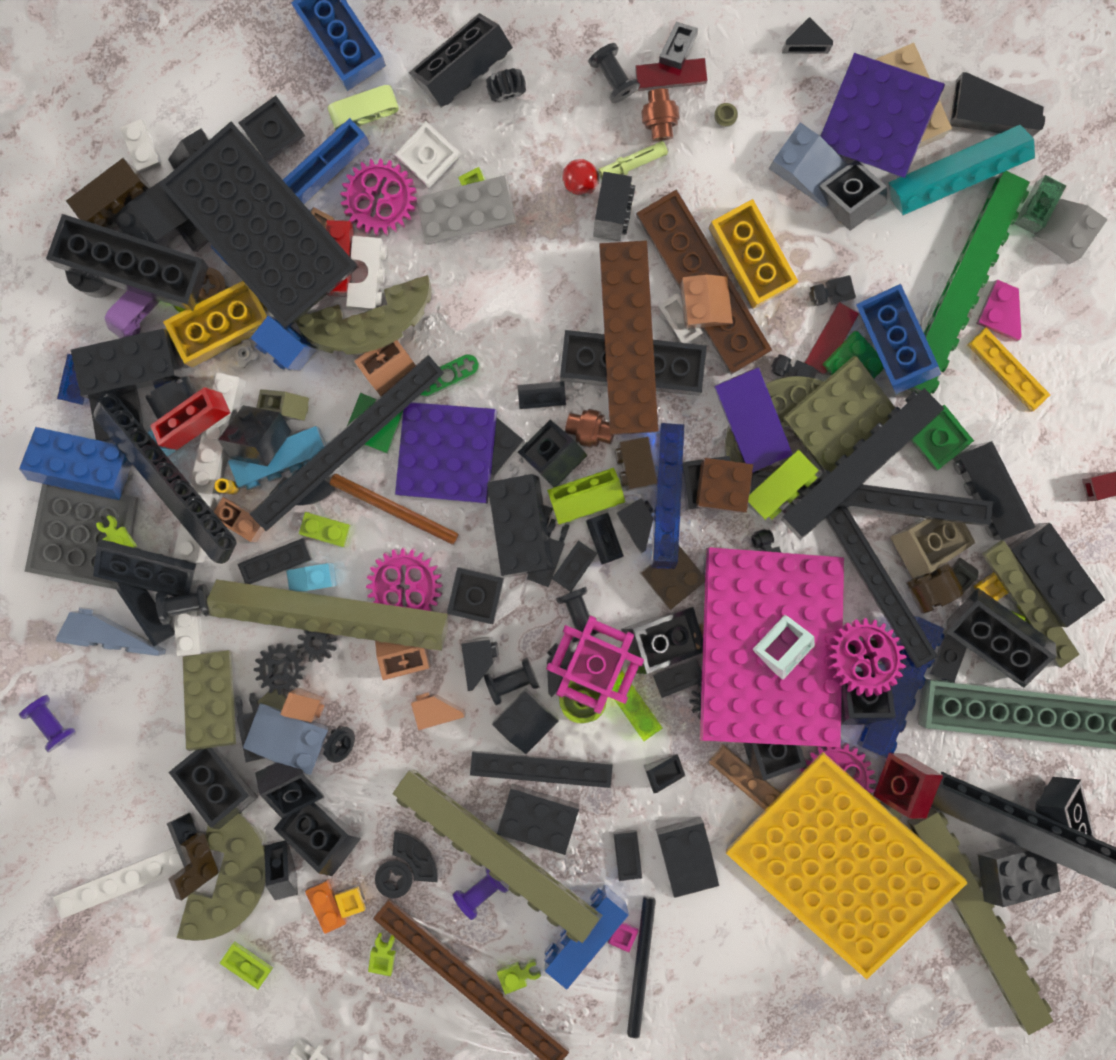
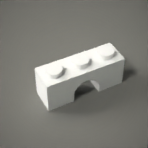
[346,236,387,312]

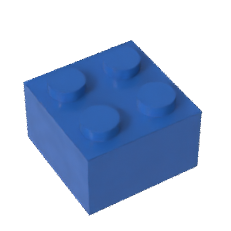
[251,316,317,371]

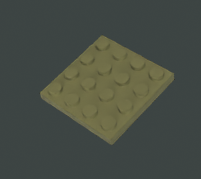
[782,356,895,473]

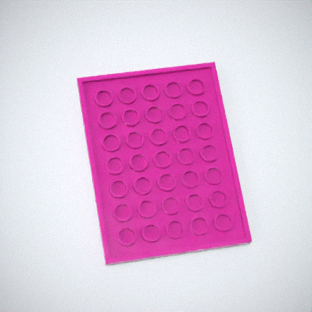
[700,547,844,747]

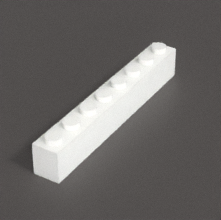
[173,372,246,563]

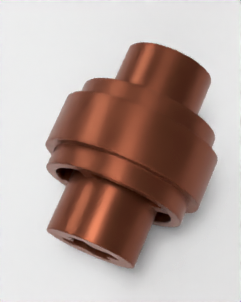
[641,88,680,141]
[565,409,614,448]

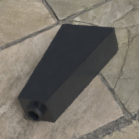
[950,72,1045,137]

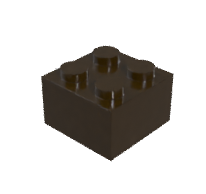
[614,436,658,491]
[639,543,705,610]

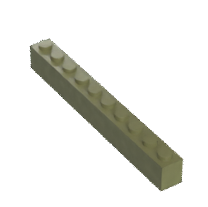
[207,579,448,651]
[392,770,603,943]
[907,808,1054,1035]

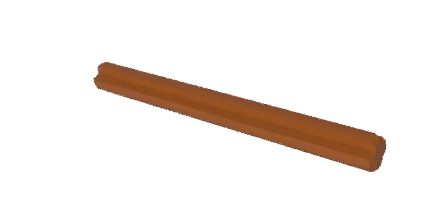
[330,474,459,544]

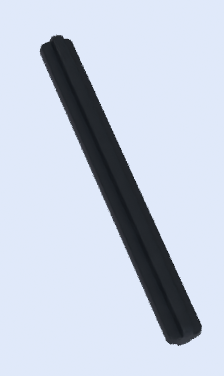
[627,896,656,1039]

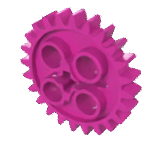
[340,158,417,237]
[366,547,443,611]
[827,618,906,697]
[797,742,876,793]

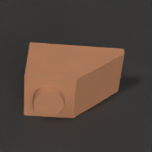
[280,687,325,722]
[411,692,466,730]

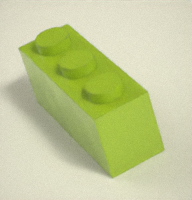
[748,450,819,520]
[547,467,626,525]

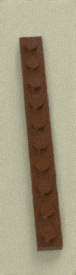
[373,898,569,1060]

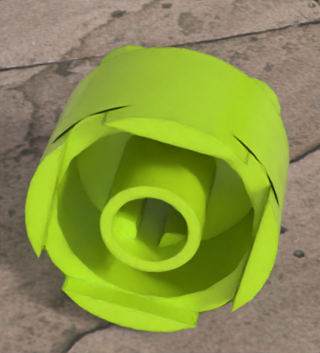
[559,680,607,723]

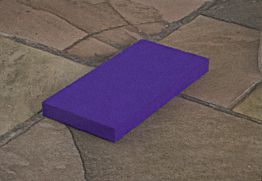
[714,367,793,473]

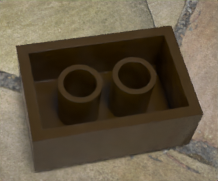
[66,158,151,229]

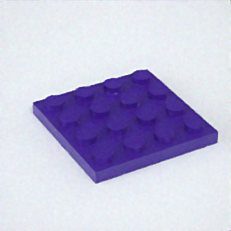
[820,53,945,178]
[395,402,497,504]

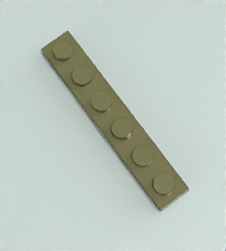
[982,540,1080,668]

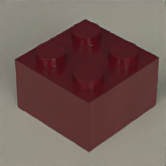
[873,753,943,819]

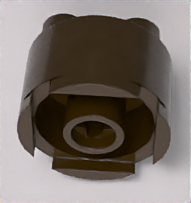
[906,563,964,614]

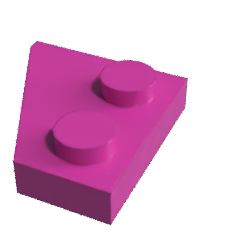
[976,279,1022,341]

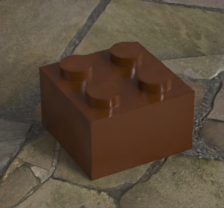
[696,458,753,513]

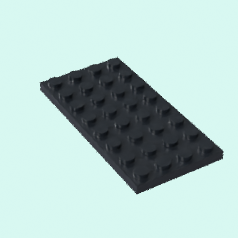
[159,121,358,330]

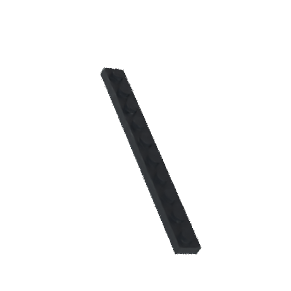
[249,355,444,531]
[750,470,993,526]

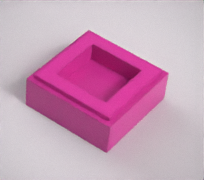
[607,922,638,953]

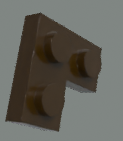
[168,832,219,901]

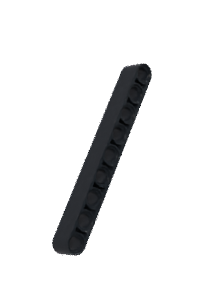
[94,393,237,564]

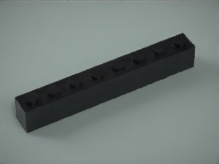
[781,388,945,541]
[931,772,1116,889]

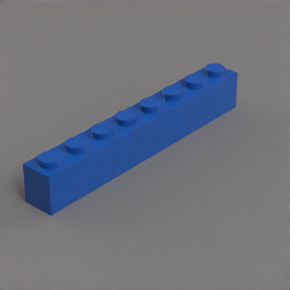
[210,118,370,269]

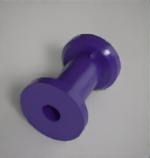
[18,695,76,753]
[452,867,509,920]

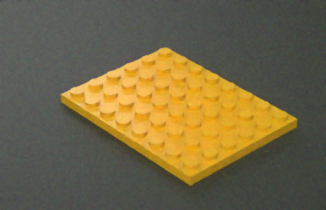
[726,752,967,980]

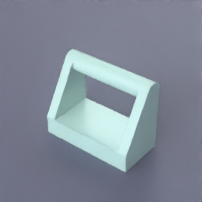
[753,615,814,680]

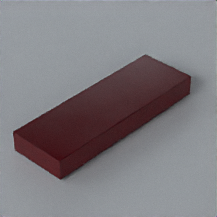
[635,58,708,91]
[804,302,860,375]

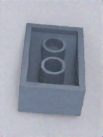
[769,122,848,208]
[243,703,328,775]

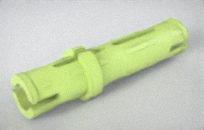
[598,141,668,180]

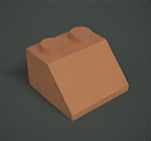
[680,275,733,330]

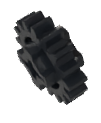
[254,643,307,695]

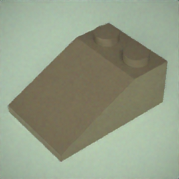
[890,518,976,579]

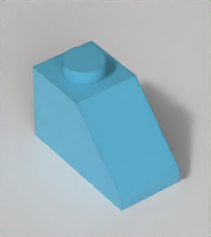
[286,563,337,592]

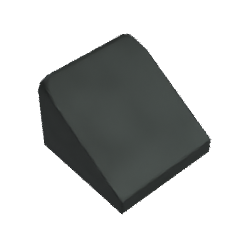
[952,558,979,592]

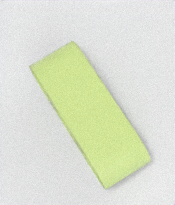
[327,85,399,131]

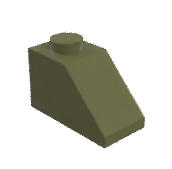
[256,389,309,421]

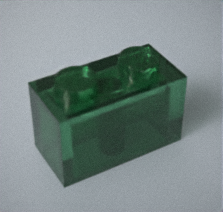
[1014,175,1066,234]

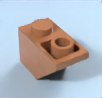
[214,497,264,542]

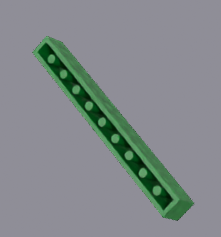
[908,171,1030,394]

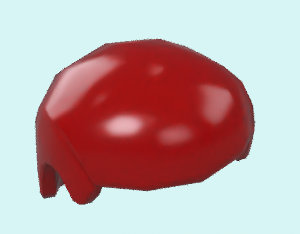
[562,159,599,196]

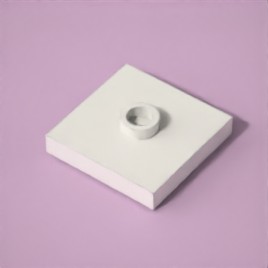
[394,121,461,188]

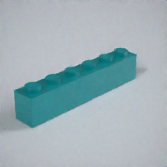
[888,125,1035,215]

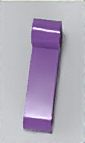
[105,290,160,338]

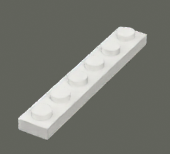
[53,846,184,919]

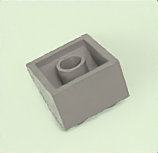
[1032,199,1108,264]

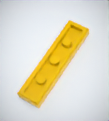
[967,328,1051,412]

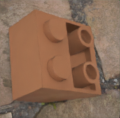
[354,340,416,396]
[375,641,432,680]

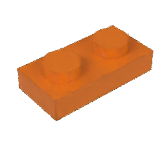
[305,879,347,934]

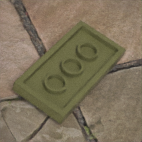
[183,650,236,751]

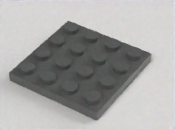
[25,484,138,589]

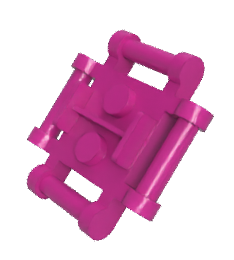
[546,615,644,714]

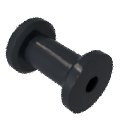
[588,43,640,103]
[155,583,210,625]
[555,586,600,642]
[484,657,540,706]

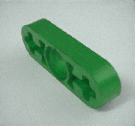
[420,354,479,397]

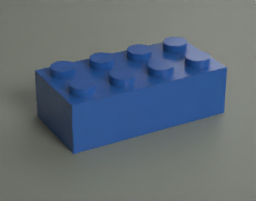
[291,0,386,91]
[856,284,941,394]
[19,427,132,500]
[544,885,629,990]

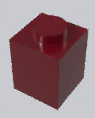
[1082,471,1116,502]

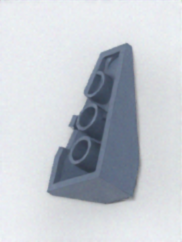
[56,607,166,656]

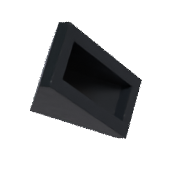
[782,17,833,54]
[643,754,686,793]

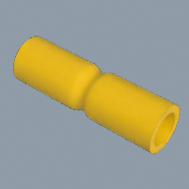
[214,478,240,495]

